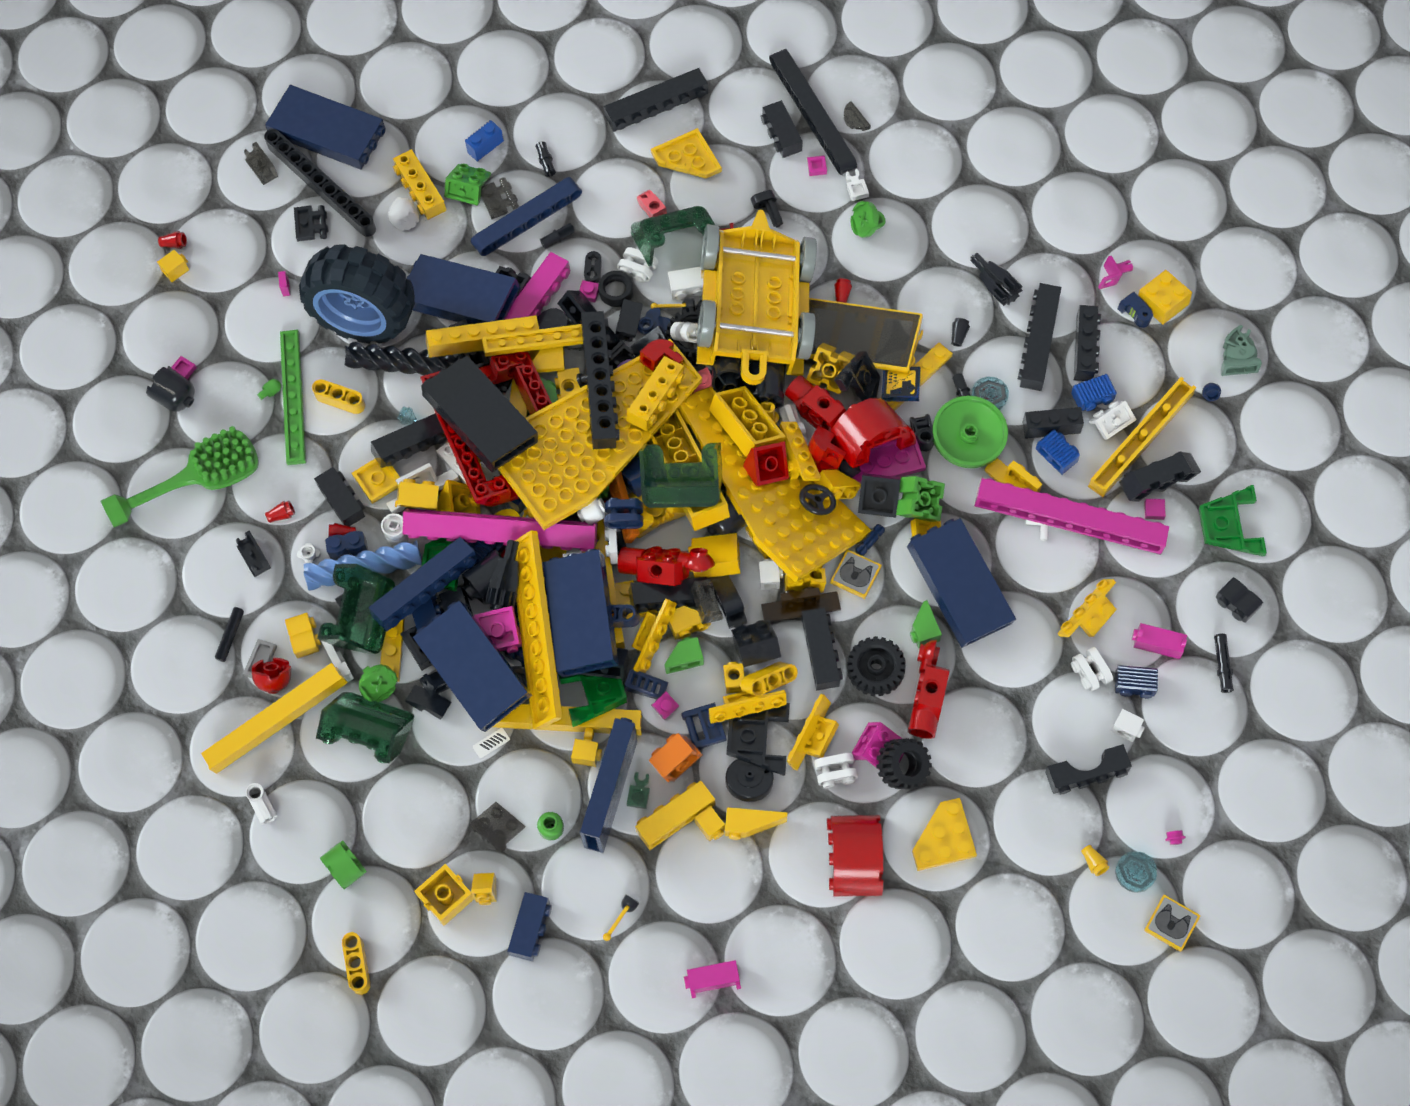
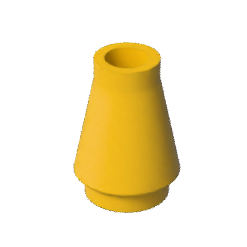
[1081,845,1109,876]

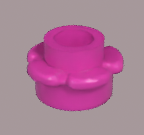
[1165,830,1186,845]

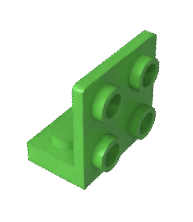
[444,164,491,206]

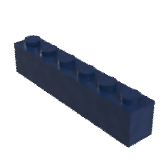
[368,537,478,631]

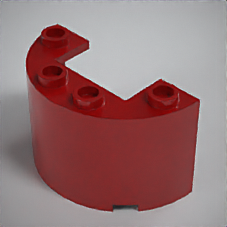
[830,398,916,468]
[827,815,883,897]

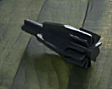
[970,253,1023,306]
[485,540,519,609]

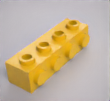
[392,149,446,220]
[627,356,685,431]
[635,781,716,850]

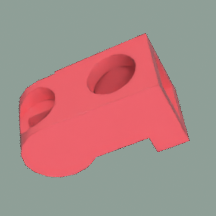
[637,190,668,226]

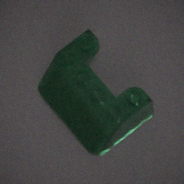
[630,206,715,266]
[639,443,722,508]
[317,564,395,654]
[316,692,414,764]

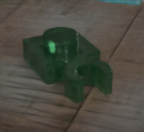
[627,772,650,809]

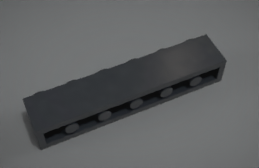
[604,68,708,132]
[1017,283,1062,391]

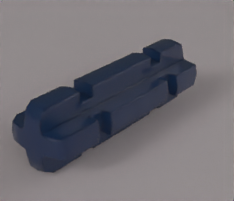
[855,524,885,556]

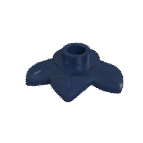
[637,308,670,335]

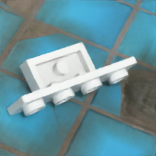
[386,463,459,513]

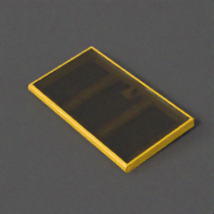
[809,298,923,373]

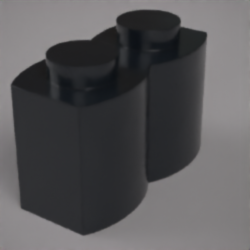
[1216,577,1263,623]

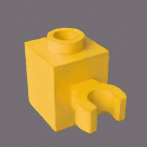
[571,728,602,767]

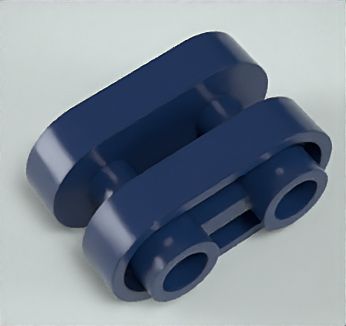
[604,498,644,529]

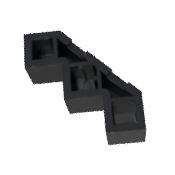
[1119,451,1201,502]

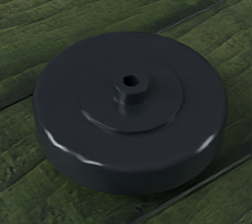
[725,759,774,802]

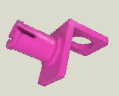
[1098,256,1133,289]

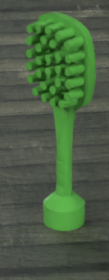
[100,426,259,528]

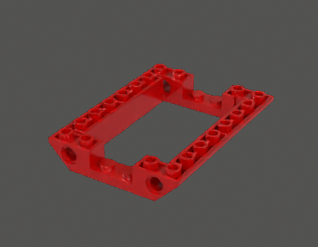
[420,351,552,507]

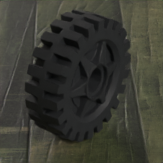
[847,636,906,696]

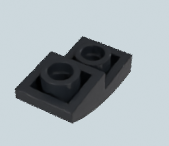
[405,685,452,720]

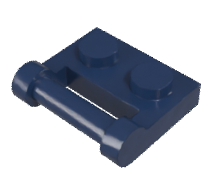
[681,702,727,750]

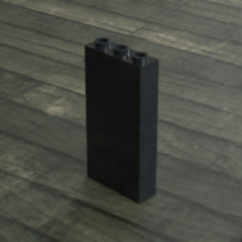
[421,356,538,472]

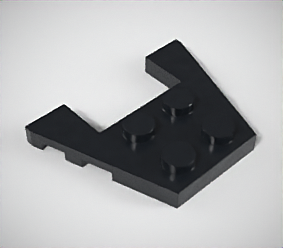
[834,351,880,401]
[727,703,790,776]

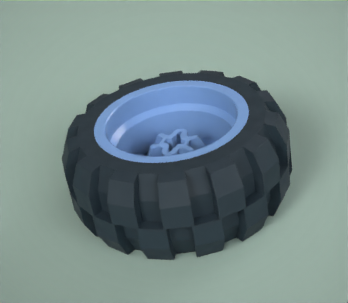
[299,244,415,344]

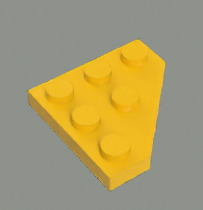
[651,128,722,179]
[912,798,977,871]

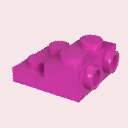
[474,606,522,653]

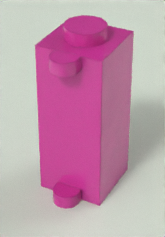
[1132,623,1187,659]
[684,960,741,998]

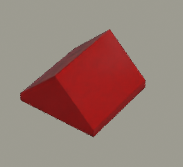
[743,441,789,486]

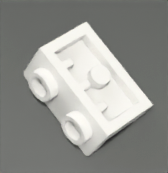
[1089,400,1137,440]

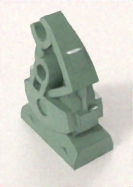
[1221,325,1262,376]

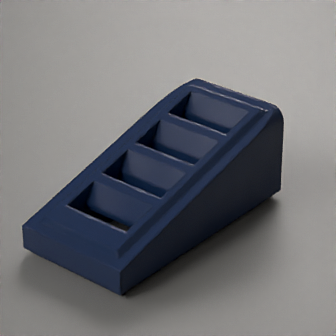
[625,669,668,699]

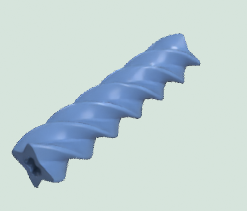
[303,540,422,591]

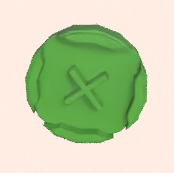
[850,201,886,238]
[359,664,398,702]

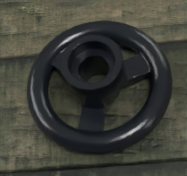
[799,484,836,515]

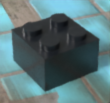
[858,473,901,518]
[731,620,781,668]

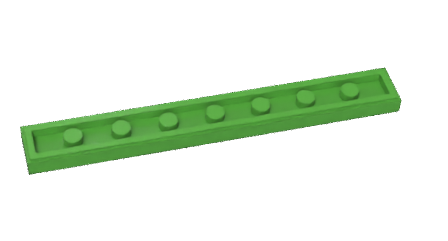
[280,329,306,465]

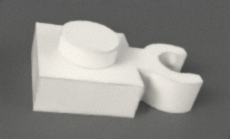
[846,169,869,201]

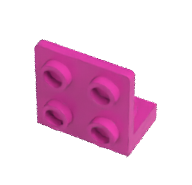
[852,722,904,770]

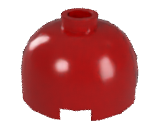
[252,658,291,694]

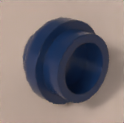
[1202,383,1221,401]

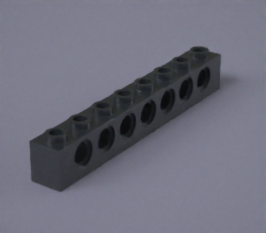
[581,311,620,449]

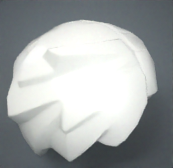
[388,197,419,231]

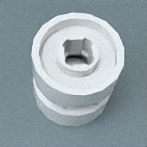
[381,513,409,546]

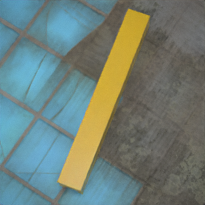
[1088,377,1196,497]
[201,663,348,774]
[493,704,642,735]

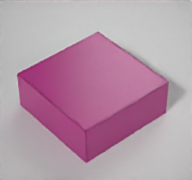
[807,156,827,176]
[278,271,290,297]
[172,356,197,379]
[1144,499,1166,520]

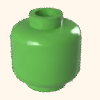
[537,812,564,841]

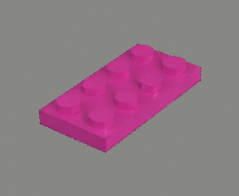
[852,439,926,483]

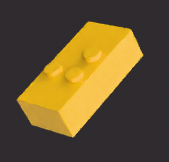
[709,386,786,458]

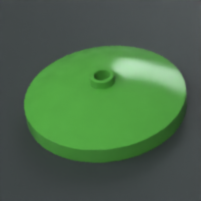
[932,396,1008,468]

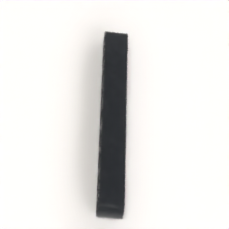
[769,49,857,175]
[264,129,376,237]

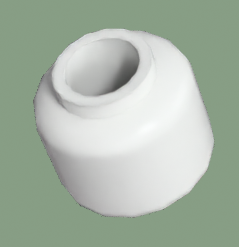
[577,498,606,525]

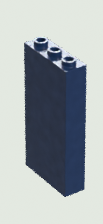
[265,84,386,170]
[406,254,520,325]
[907,518,1016,648]
[543,549,619,678]
[413,600,532,732]
[580,718,638,853]

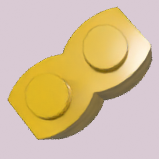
[285,612,321,659]

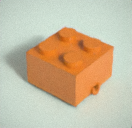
[649,733,703,783]

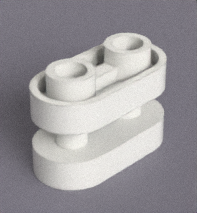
[617,247,659,282]
[670,322,698,343]
[1071,647,1113,691]
[814,753,858,789]

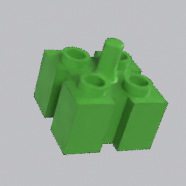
[896,476,945,522]

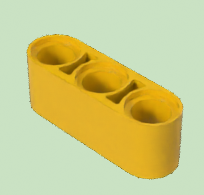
[312,379,365,414]
[740,661,798,696]
[342,932,370,995]

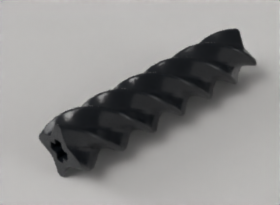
[344,342,459,376]

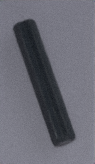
[215,607,244,662]

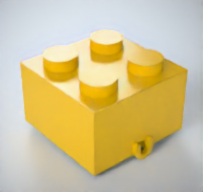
[1138,270,1192,325]
[395,479,439,511]
[414,864,474,926]

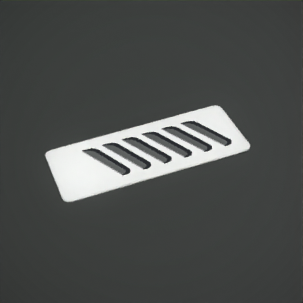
[473,728,510,758]

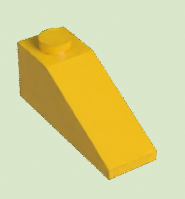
[725,807,788,840]

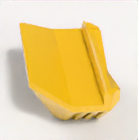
[628,478,686,538]

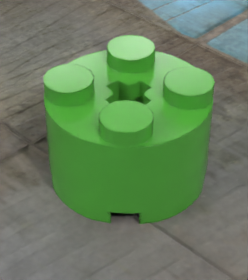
[320,840,367,889]

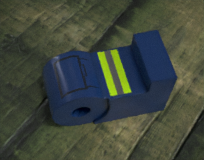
[1117,291,1153,328]

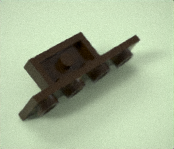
[761,587,841,622]

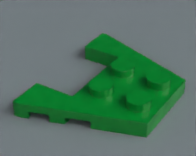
[1198,485,1267,556]
[558,674,627,727]

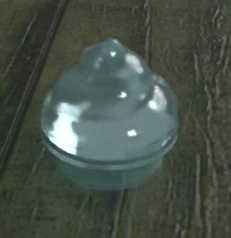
[397,406,417,425]

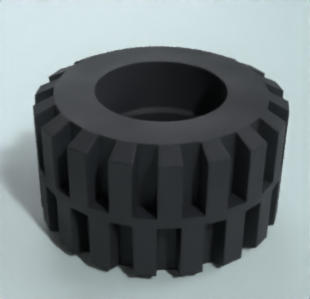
[876,738,932,789]

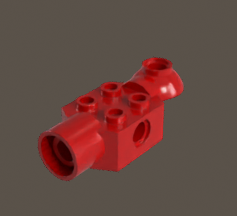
[785,375,846,431]
[618,546,715,586]
[908,640,950,739]

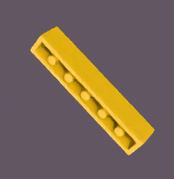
[426,316,539,358]

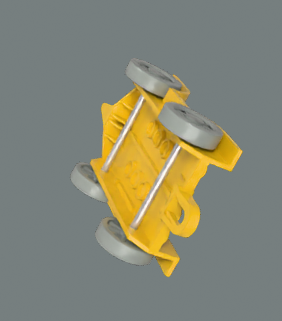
[696,209,817,385]

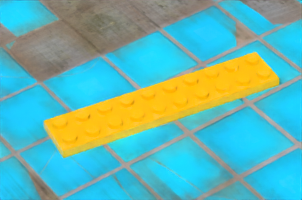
[515,530,562,730]

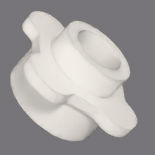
[297,543,320,563]

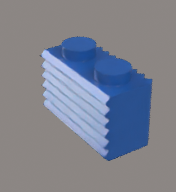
[465,120,504,162]
[1071,374,1117,411]
[1036,430,1080,475]

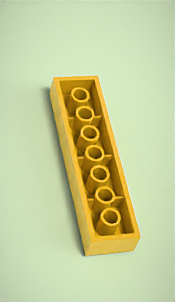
[648,409,730,531]

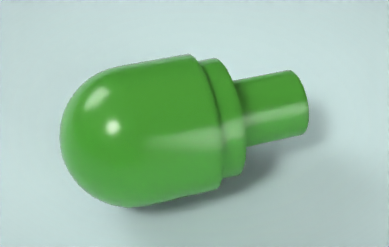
[257,379,281,400]

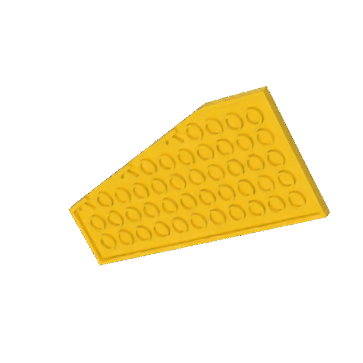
[498,339,702,530]
[678,387,872,583]

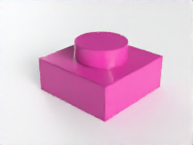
[579,280,599,303]
[651,691,679,720]

